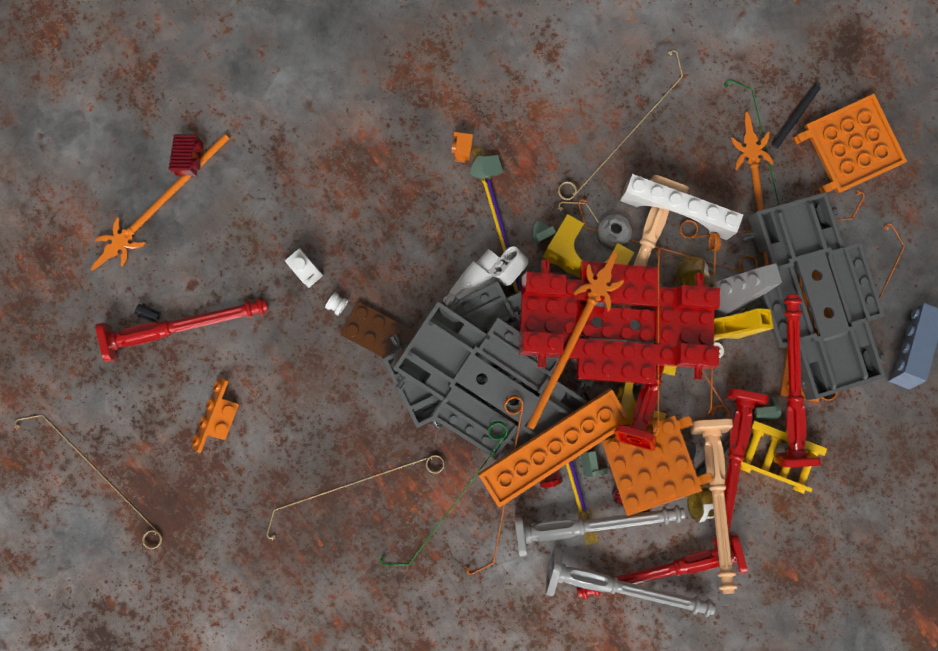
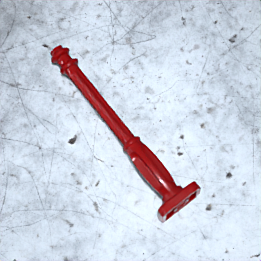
[774,294,821,467]
[95,298,268,362]
[614,365,665,451]
[710,389,769,560]
[577,531,748,600]

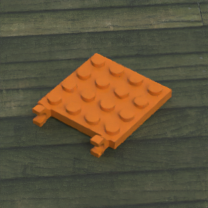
[793,94,907,194]
[602,416,714,516]

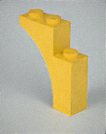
[714,308,774,341]

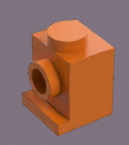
[451,132,473,163]

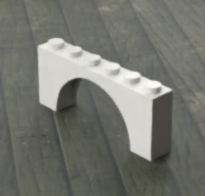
[620,174,743,240]

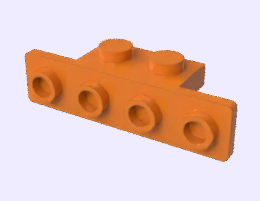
[192,377,239,453]

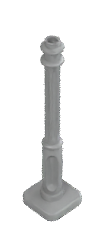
[514,505,685,557]
[545,547,716,617]

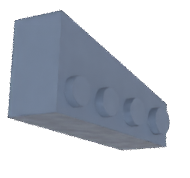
[888,303,938,390]

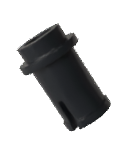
[134,303,161,323]

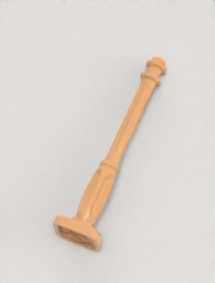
[613,175,689,341]
[690,419,737,594]

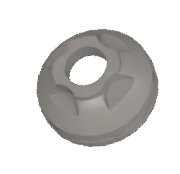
[597,214,632,249]

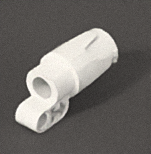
[443,246,528,305]

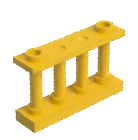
[740,420,827,494]

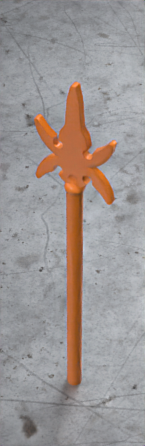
[731,112,774,266]
[91,133,230,271]
[527,251,624,430]

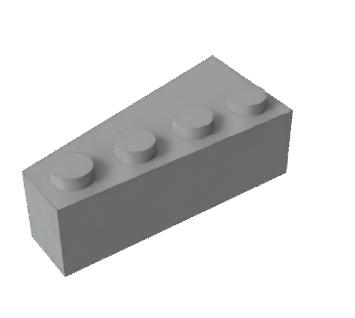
[710,263,782,318]

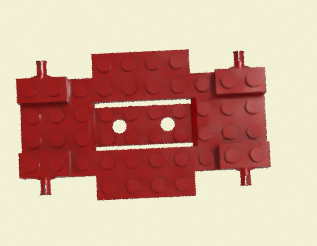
[519,260,720,385]

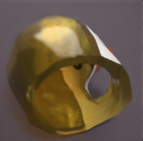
[677,255,713,287]
[687,487,715,523]

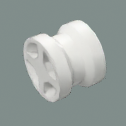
[325,292,348,316]

